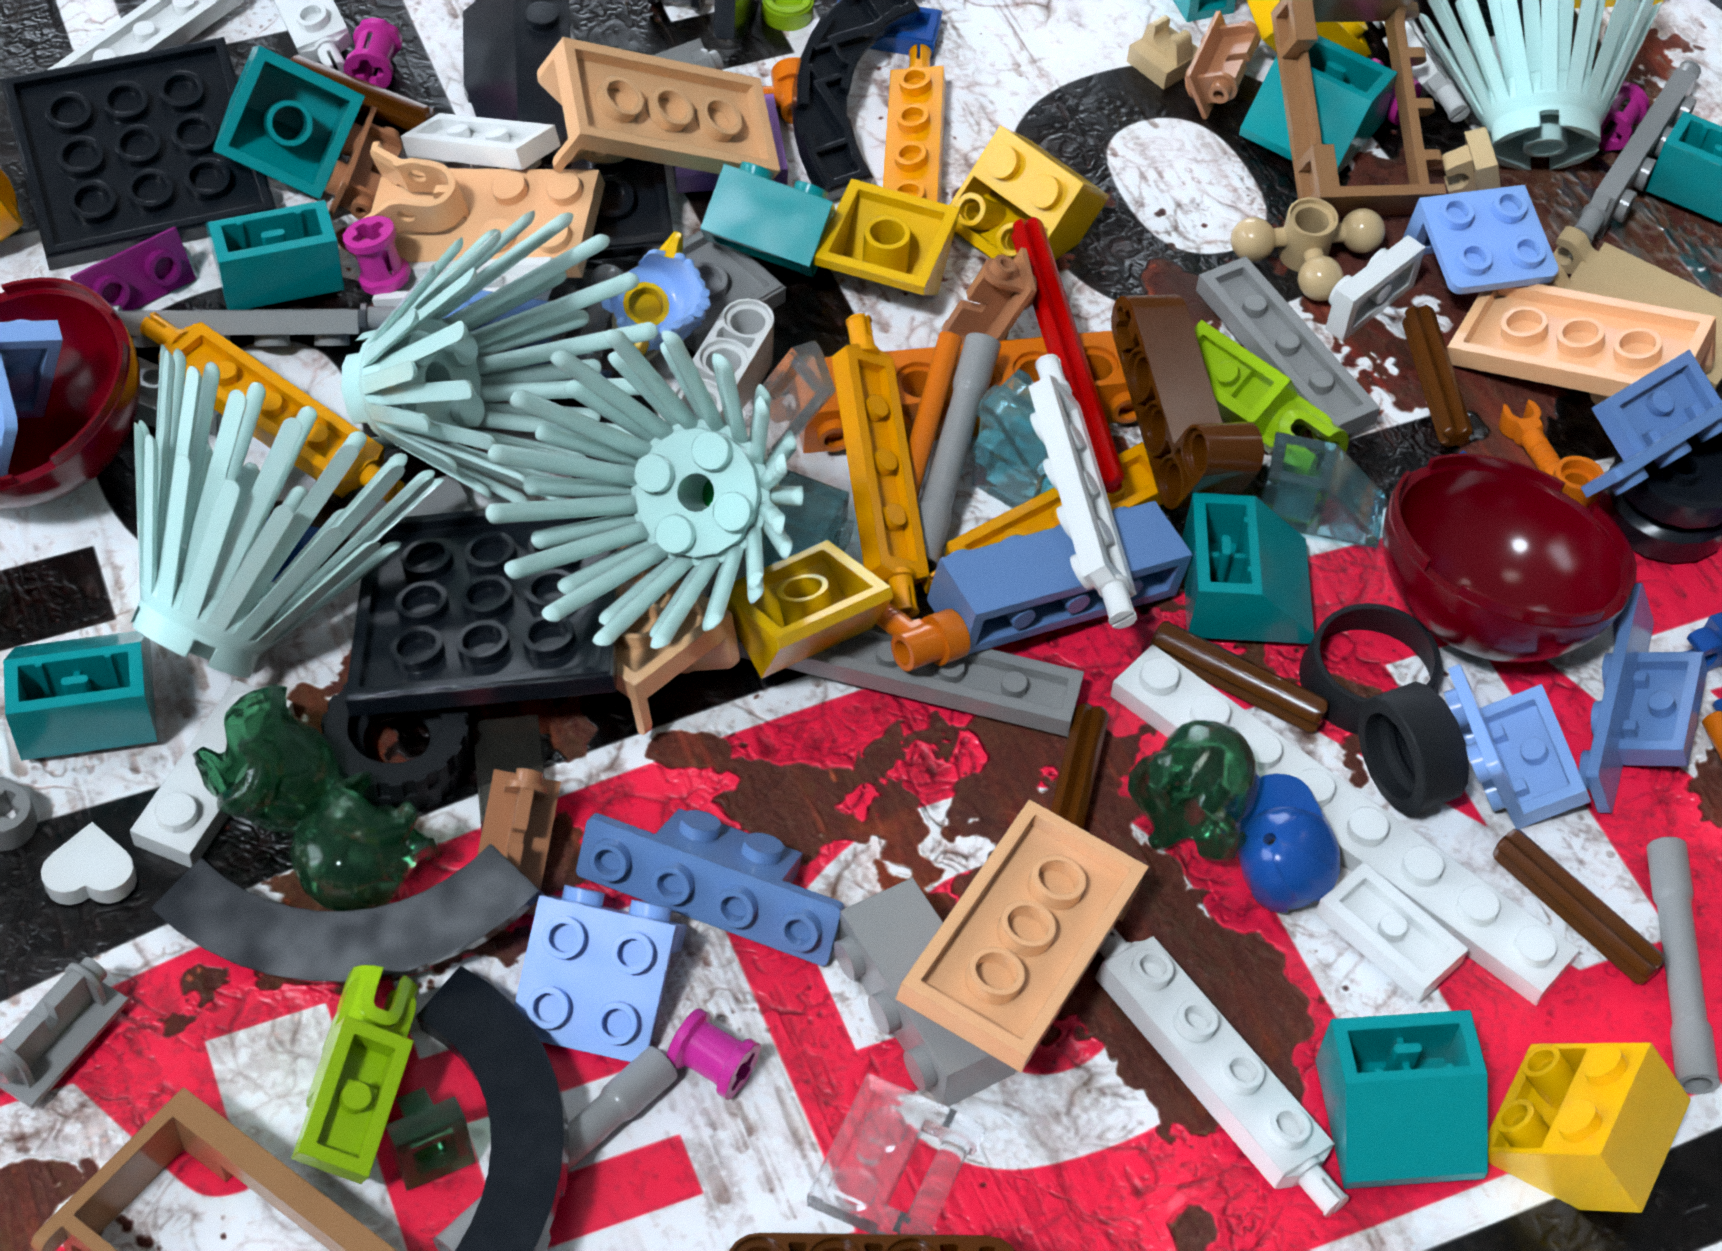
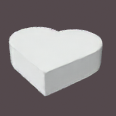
[41,822,137,905]

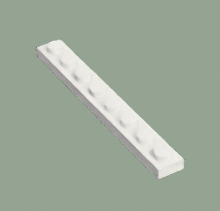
[1110,644,1580,1006]

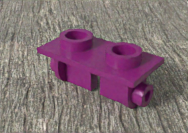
[70,227,196,311]

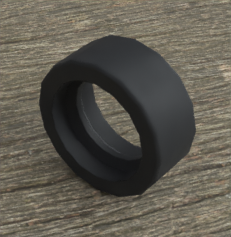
[1358,681,1469,815]

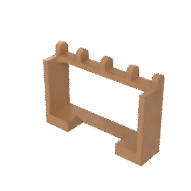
[1271,0,1447,217]
[31,1087,397,1251]

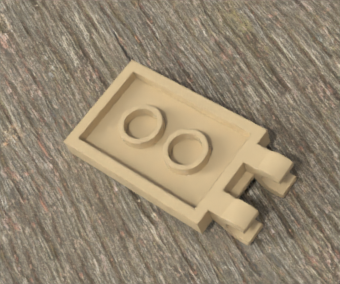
[1542,226,1722,391]

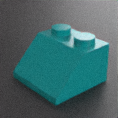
[213,45,365,200]

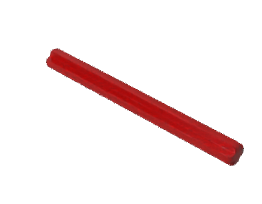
[1011,217,1125,494]

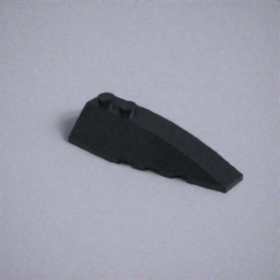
[463,0,571,169]

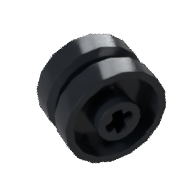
[1599,432,1722,563]

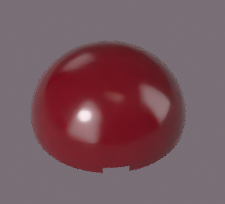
[0,277,141,508]
[1383,453,1637,663]

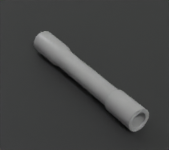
[918,332,1001,569]
[1646,837,1720,1094]
[433,1046,678,1251]

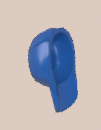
[1237,773,1340,913]

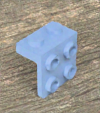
[1402,185,1559,294]
[0,319,63,477]
[1443,664,1592,829]
[514,885,687,1062]

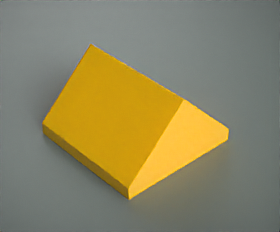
[813,178,960,296]
[726,540,893,679]

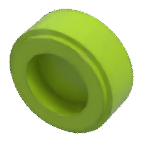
[761,0,814,31]

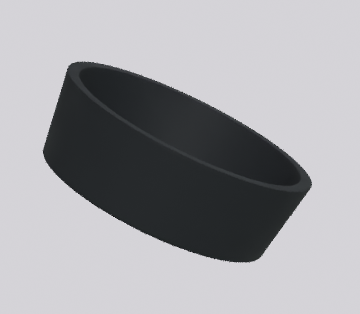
[1299,603,1441,735]

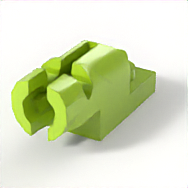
[1194,319,1349,483]
[291,965,419,1184]

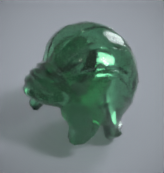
[192,684,339,832]
[1128,720,1260,861]
[290,770,443,911]

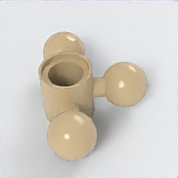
[1230,197,1385,301]

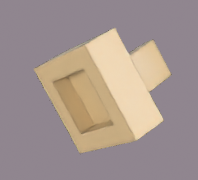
[1127,15,1198,90]
[1442,126,1501,194]

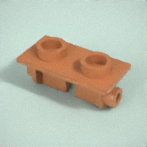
[1185,11,1261,119]
[324,106,403,219]
[942,247,1037,344]
[477,768,561,916]

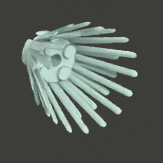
[1419,0,1663,170]
[341,211,658,502]
[486,329,803,649]
[130,344,445,678]

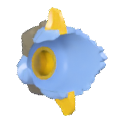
[601,231,711,362]

